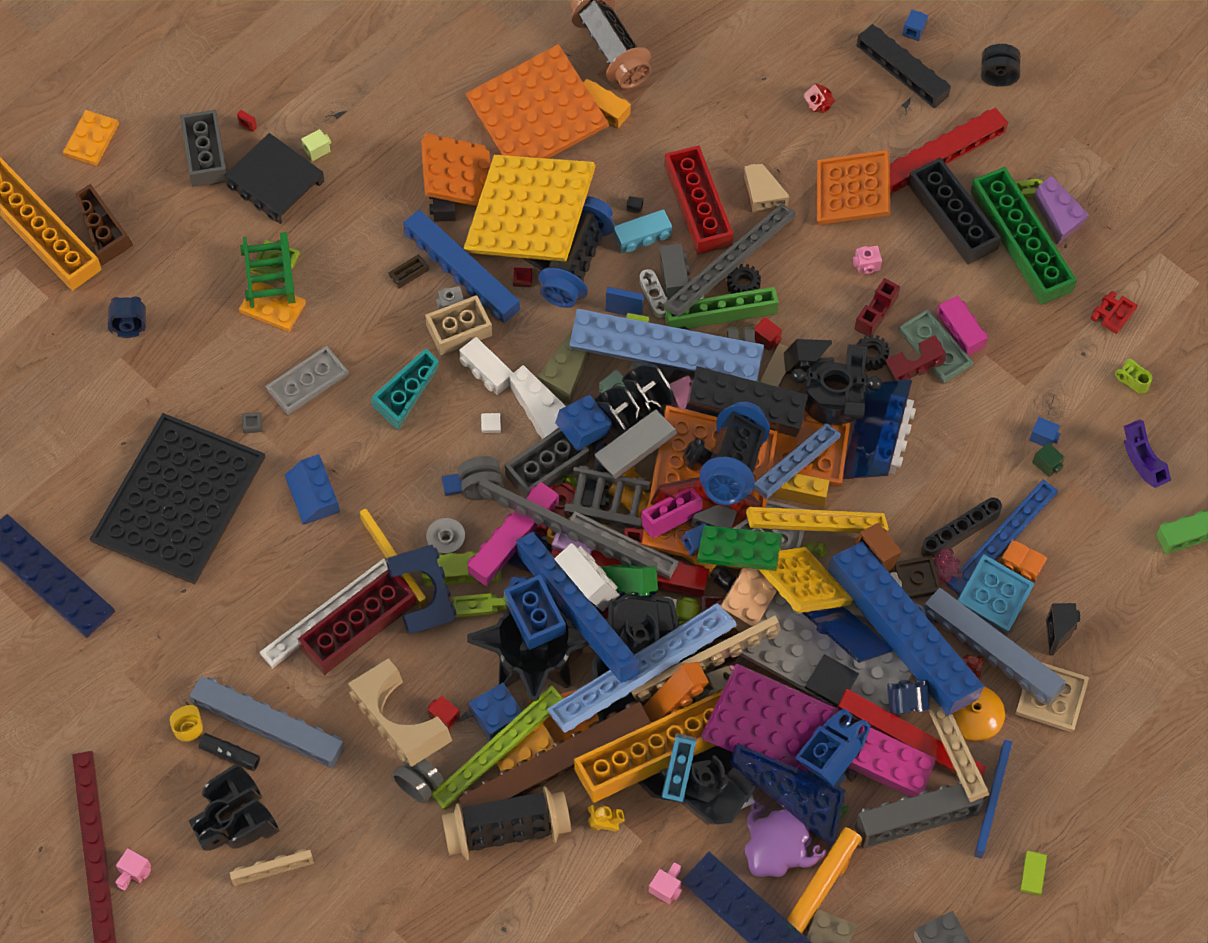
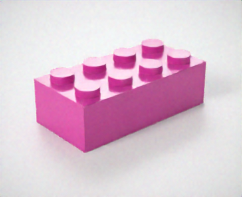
[847,725,936,798]

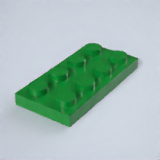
[697,525,782,571]

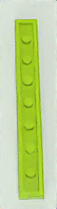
[432,685,564,810]

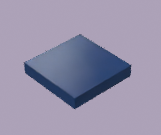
[606,287,644,316]

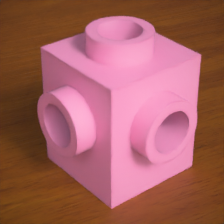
[853,246,882,274]

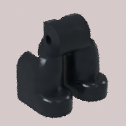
[594,365,674,434]
[189,764,279,851]

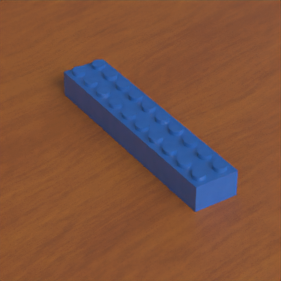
[827,541,984,716]

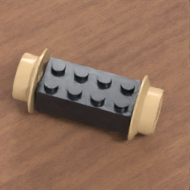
[442,786,571,861]

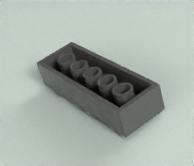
[855,781,984,849]

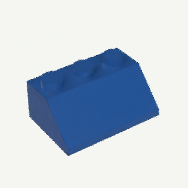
[285,454,340,525]

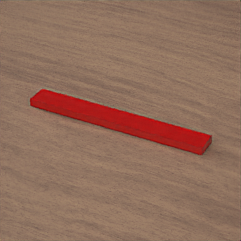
[837,689,987,777]

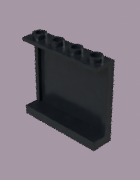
[225,133,325,224]

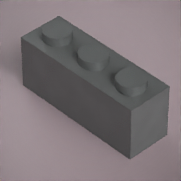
[660,244,691,300]

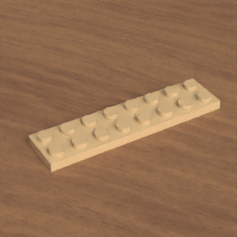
[631,616,781,703]

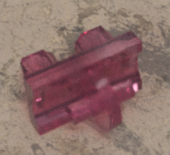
[933,548,962,583]

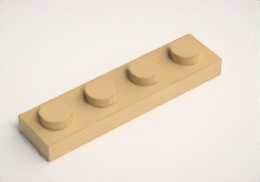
[230,849,314,886]

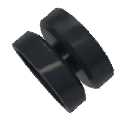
[981,44,1021,87]

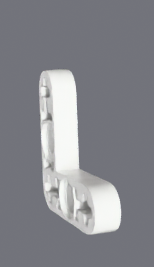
[639,269,704,318]

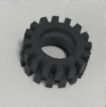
[727,264,761,294]
[856,334,890,371]

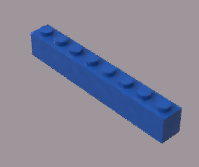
[403,209,520,323]

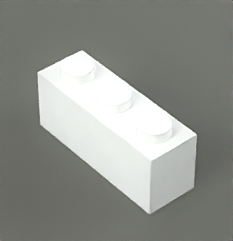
[459,337,513,395]

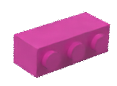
[937,296,988,355]
[642,486,702,539]

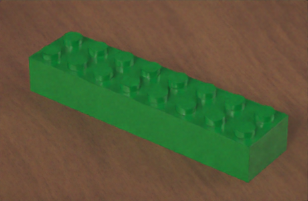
[971,167,1077,305]

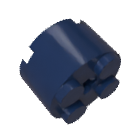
[108,296,146,338]
[887,680,930,714]

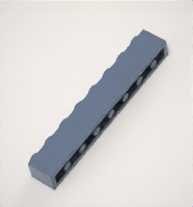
[925,588,1066,706]
[189,676,344,769]

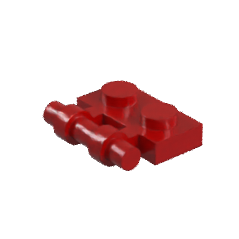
[1091,291,1138,334]

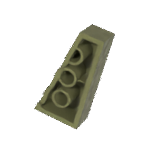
[538,329,589,405]

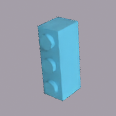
[613,209,672,254]

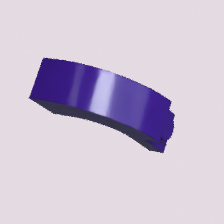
[1123,419,1171,488]

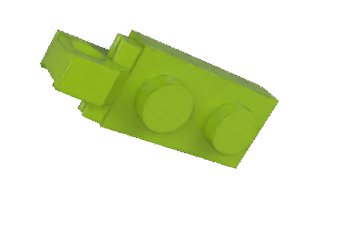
[452,593,508,618]

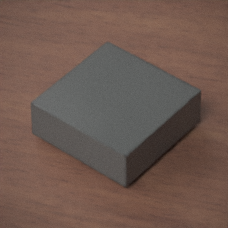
[242,412,262,434]

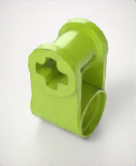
[1115,359,1152,394]

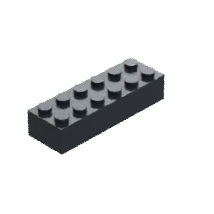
[908,157,1001,265]
[685,366,808,437]

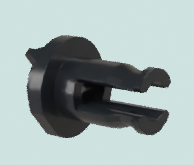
[683,437,713,468]

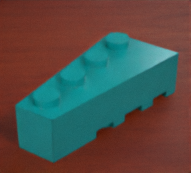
[371,348,439,430]

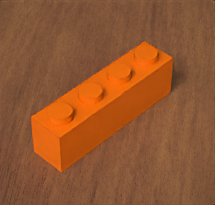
[643,662,709,723]

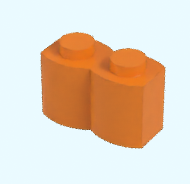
[1000,540,1047,582]

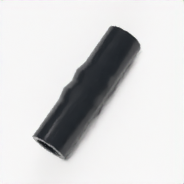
[199,733,261,772]

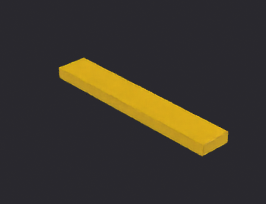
[360,509,427,609]

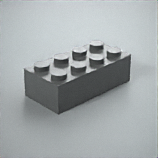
[180,110,227,187]
[505,428,589,499]

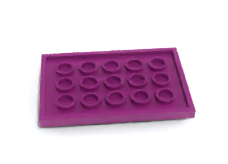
[701,663,839,782]

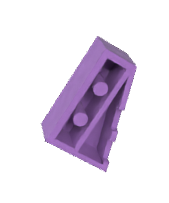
[1033,176,1089,244]

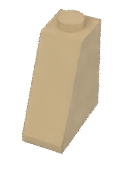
[744,164,789,212]

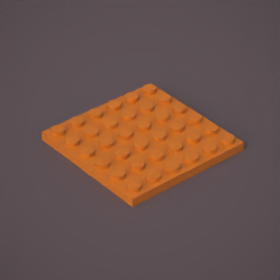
[465,44,609,159]

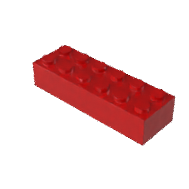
[664,145,733,254]

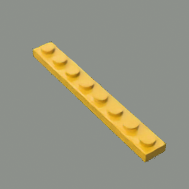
[746,507,889,533]

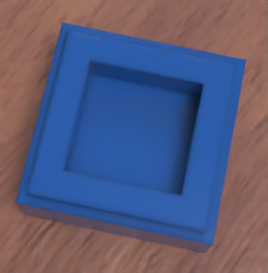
[441,473,462,496]

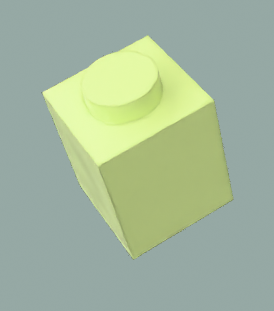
[301,129,331,161]

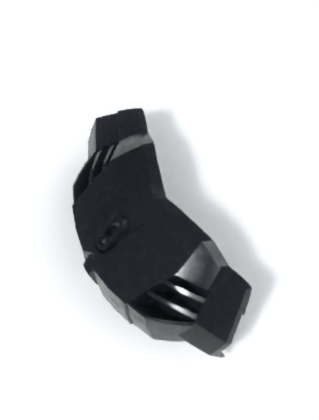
[592,594,758,825]

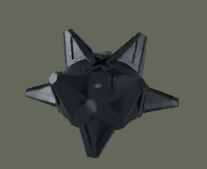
[467,577,590,701]

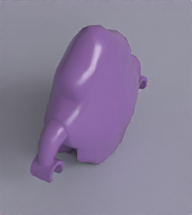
[745,801,827,877]

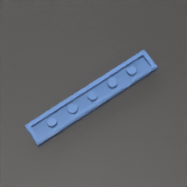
[753,423,841,499]

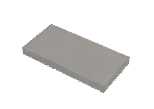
[265,346,349,415]
[595,410,677,479]

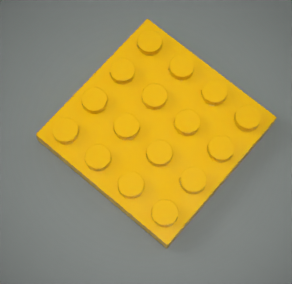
[758,547,854,613]

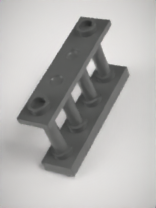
[564,466,650,529]

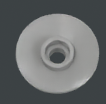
[426,518,465,554]

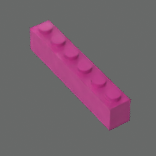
[467,482,559,586]

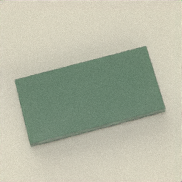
[898,309,974,384]

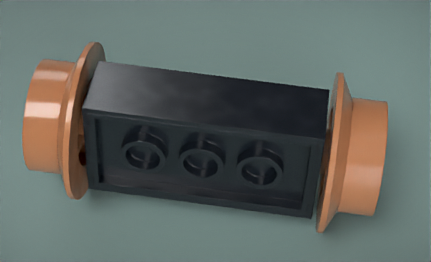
[570,0,651,89]

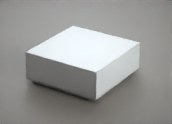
[481,413,501,433]

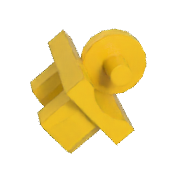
[588,805,624,832]

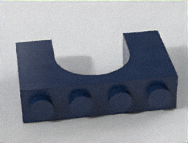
[385,544,457,634]

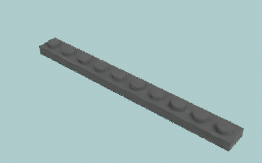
[664,204,796,317]
[479,478,658,568]

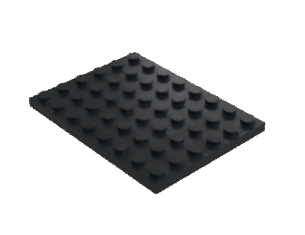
[90,413,265,585]

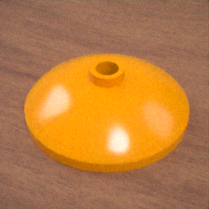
[952,686,1005,742]

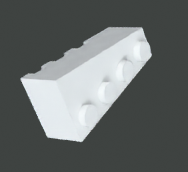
[509,365,565,439]

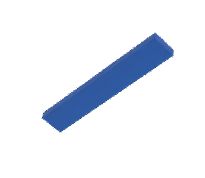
[974,740,1012,859]

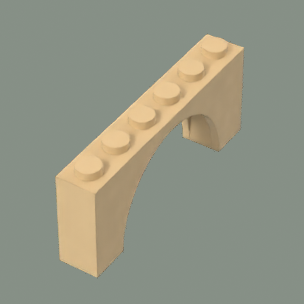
[348,658,452,767]

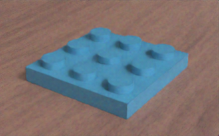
[958,554,1034,633]

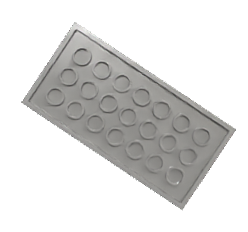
[740,590,912,732]

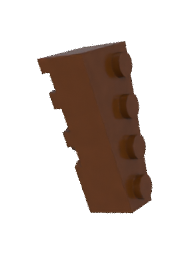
[75,183,133,265]

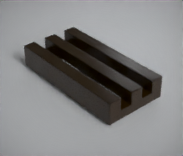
[388,254,429,289]

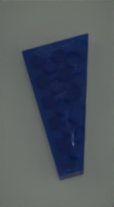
[730,743,846,846]

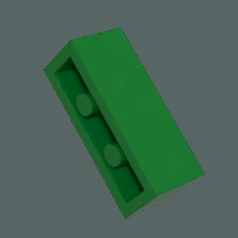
[601,564,658,596]

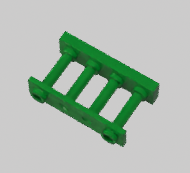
[240,232,296,308]

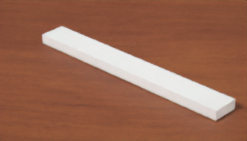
[260,558,388,669]

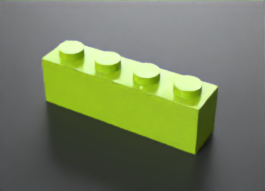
[422,551,501,586]

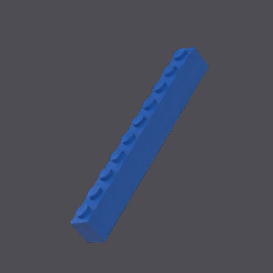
[516,532,639,683]

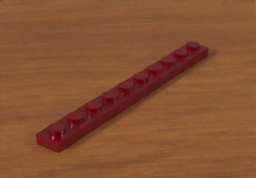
[72,751,117,943]

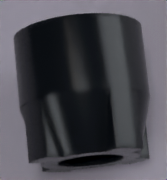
[626,196,644,213]

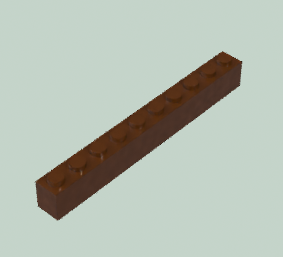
[459,701,651,808]

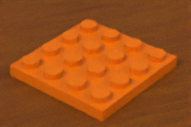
[817,150,890,225]

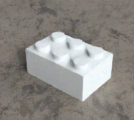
[554,543,620,611]

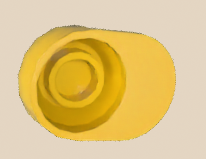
[169,705,203,742]

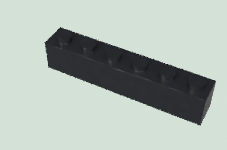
[856,24,951,109]

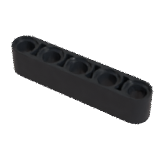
[921,497,1002,559]

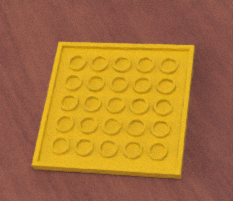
[464,155,596,262]

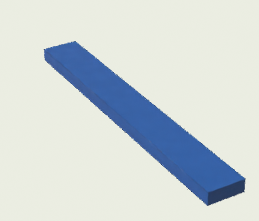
[947,479,1058,596]

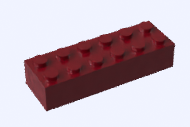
[297,569,417,675]

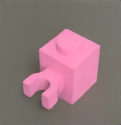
[115,848,151,891]
[648,862,682,905]

